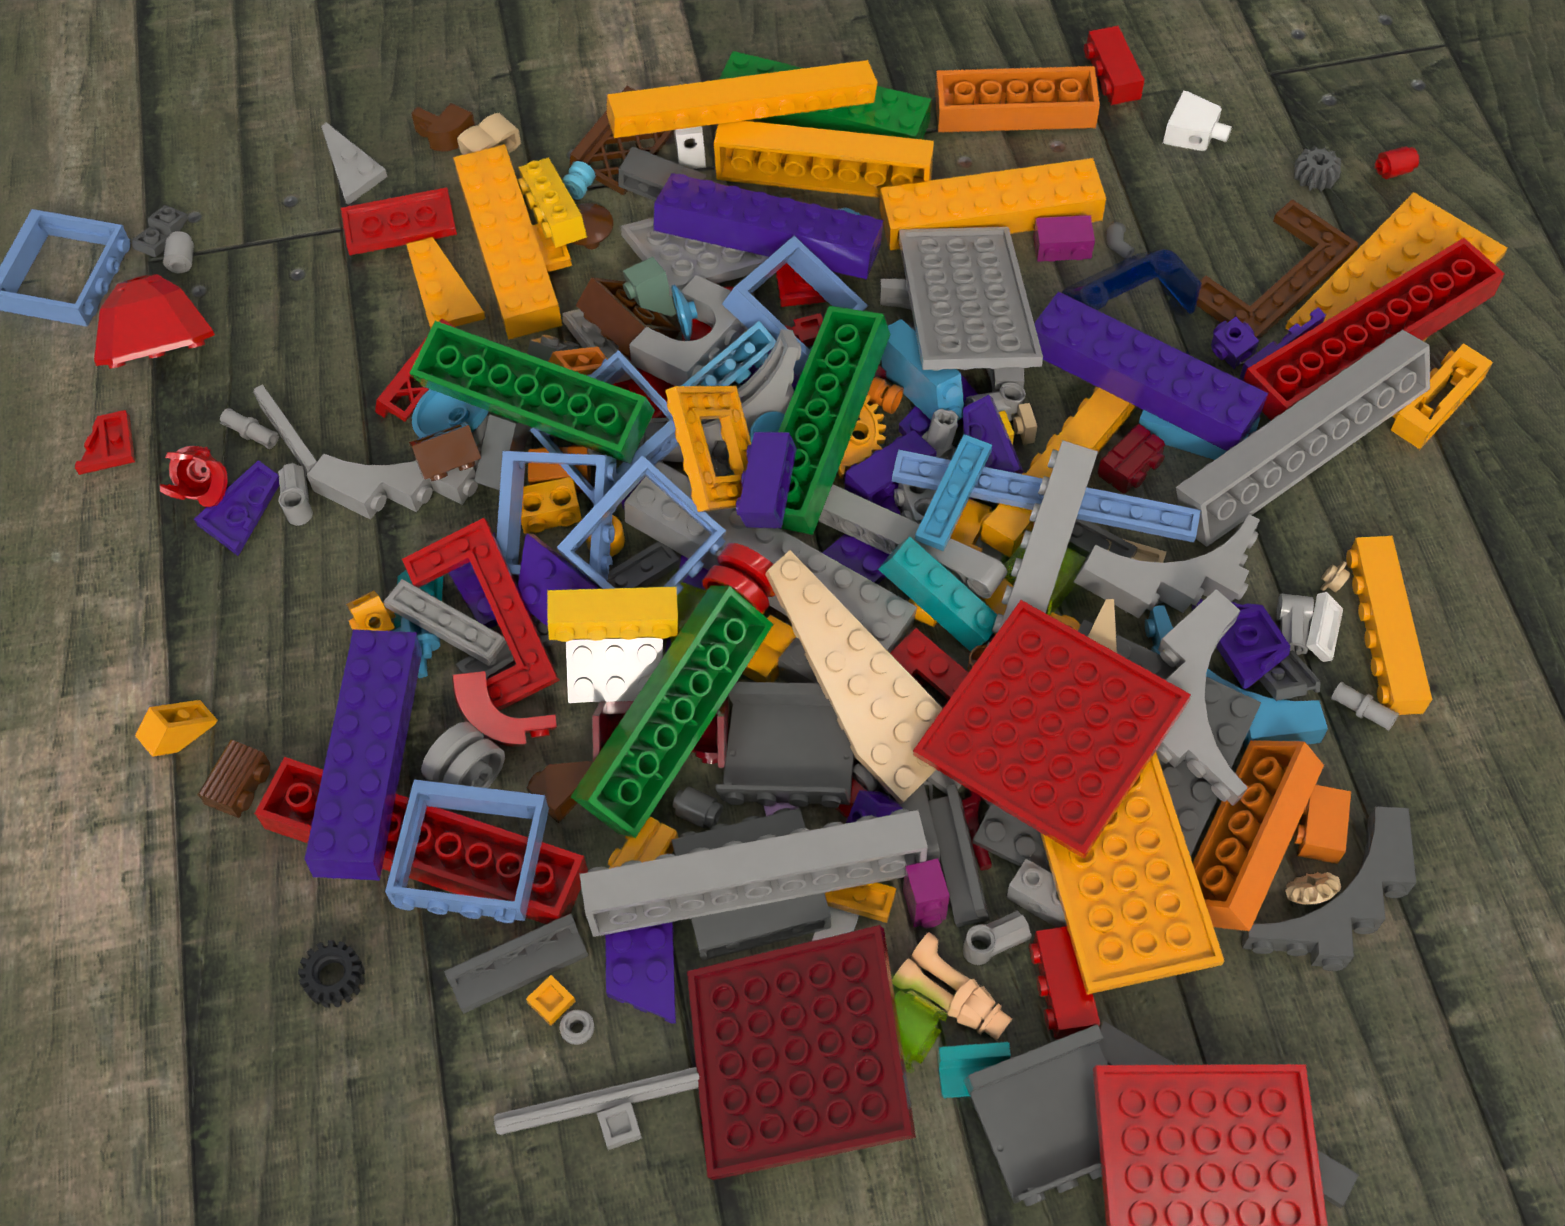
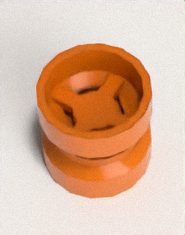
[867,376,904,414]

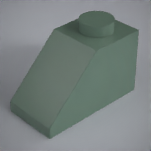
[623,257,676,316]

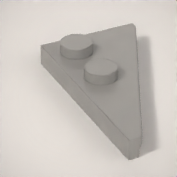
[322,123,388,205]

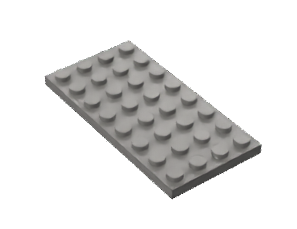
[898,227,1043,371]

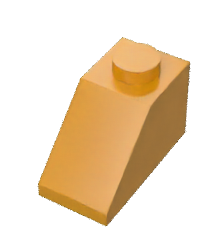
[135,700,217,757]

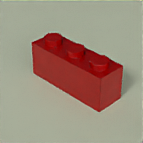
[1084,26,1145,105]
[1029,926,1100,1040]

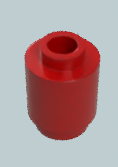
[1375,146,1419,179]

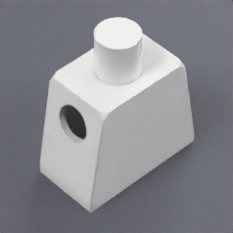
[1163,91,1232,151]
[674,126,706,169]

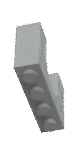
[629,275,749,386]

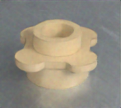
[1320,561,1350,592]

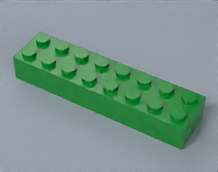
[719,51,932,140]
[778,306,891,535]
[410,321,655,464]
[570,586,774,838]

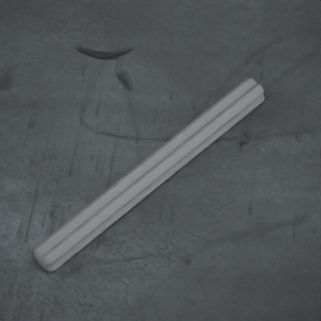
[494,1067,700,1135]

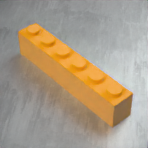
[1346,536,1432,715]

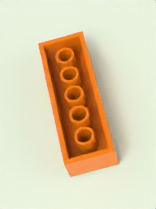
[935,66,1100,132]
[1193,741,1324,931]

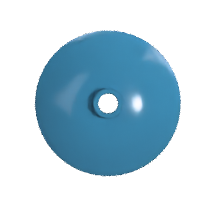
[412,389,489,438]

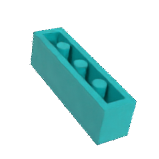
[878,536,997,652]

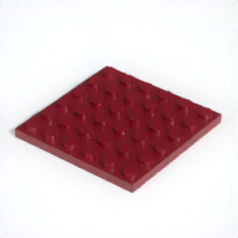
[687,925,916,1180]

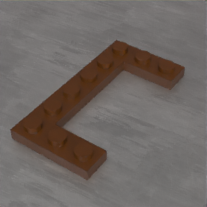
[1186,199,1359,340]

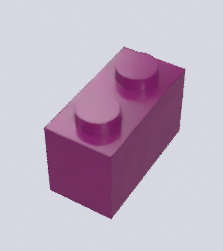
[1033,215,1095,262]
[903,858,950,928]

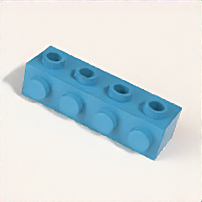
[682,321,776,386]

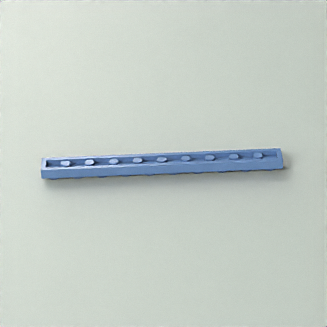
[892,450,1201,543]

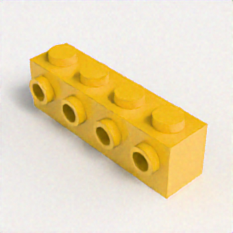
[517,157,587,248]
[547,587,678,642]

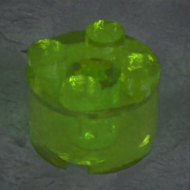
[895,990,948,1074]

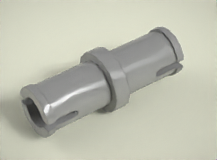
[220,408,279,449]
[1331,681,1399,731]

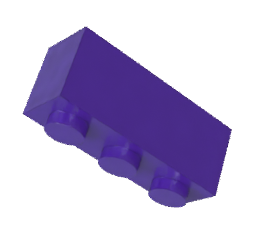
[844,430,937,505]
[736,432,797,528]

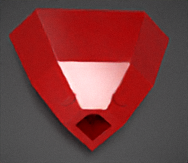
[94,274,215,369]

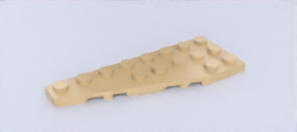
[765,550,943,804]

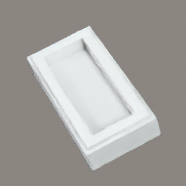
[1306,592,1343,662]

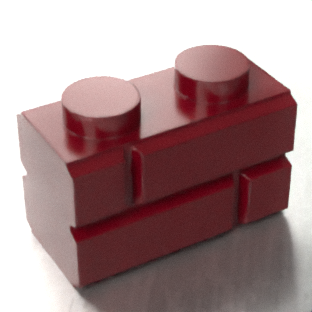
[1097,424,1165,494]

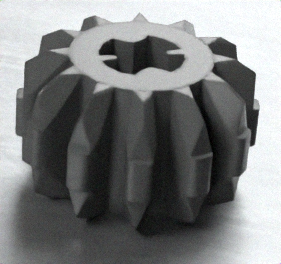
[1294,145,1341,192]

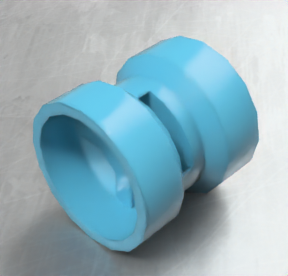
[562,161,596,200]

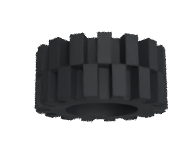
[298,940,365,1008]

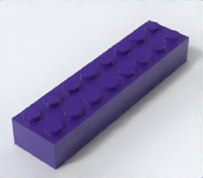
[654,173,884,279]
[1034,292,1268,451]
[305,629,422,880]

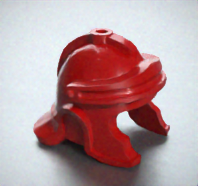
[160,446,228,507]

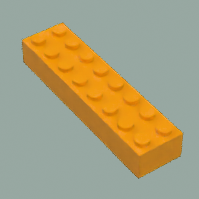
[714,121,934,198]
[453,144,562,340]
[879,158,1106,251]

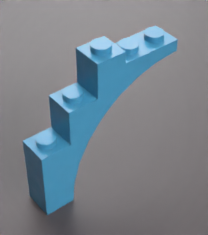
[1145,605,1328,751]

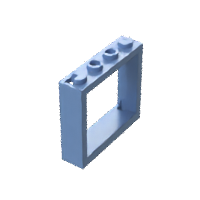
[0,209,131,327]
[722,236,868,376]
[530,350,679,503]
[496,451,619,580]
[557,456,726,595]
[385,779,549,923]

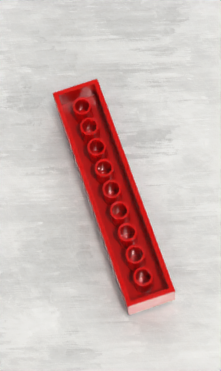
[1243,238,1505,421]
[254,757,588,924]

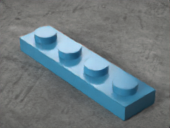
[915,434,992,551]

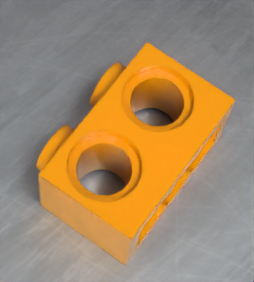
[521,477,582,534]

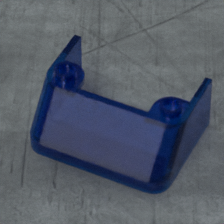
[1062,249,1202,314]

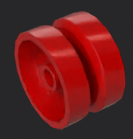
[702,543,775,615]

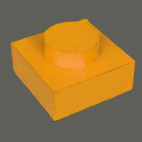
[526,975,576,1026]

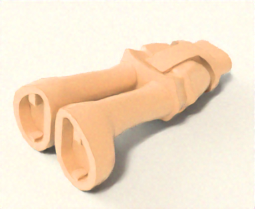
[892,932,1012,1041]

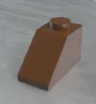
[526,761,593,823]

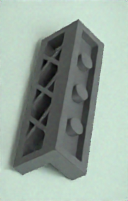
[928,784,990,928]
[444,914,588,1014]

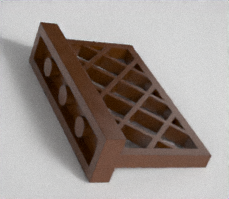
[569,86,674,196]

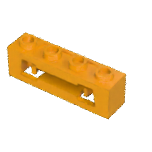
[1391,343,1493,449]

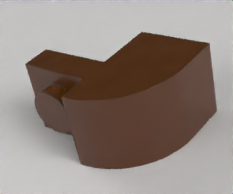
[411,103,475,151]

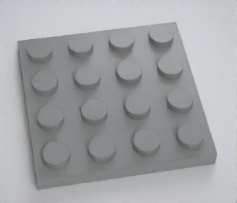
[621,217,768,297]

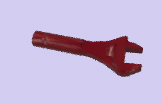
[962,790,992,870]

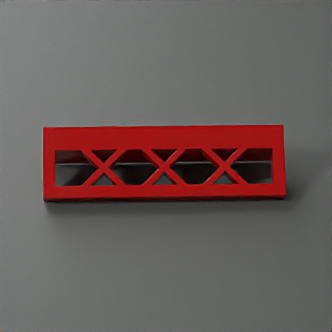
[375,318,456,422]

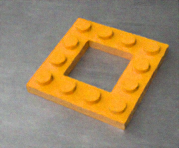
[665,386,751,512]

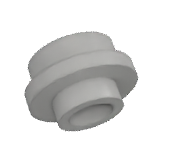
[560,1010,594,1045]

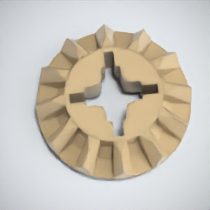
[1286,872,1341,905]

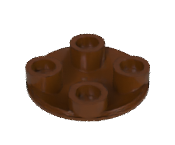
[572,203,613,250]

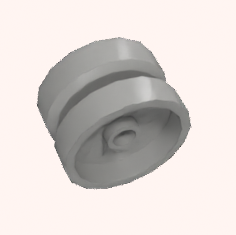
[421,722,505,788]

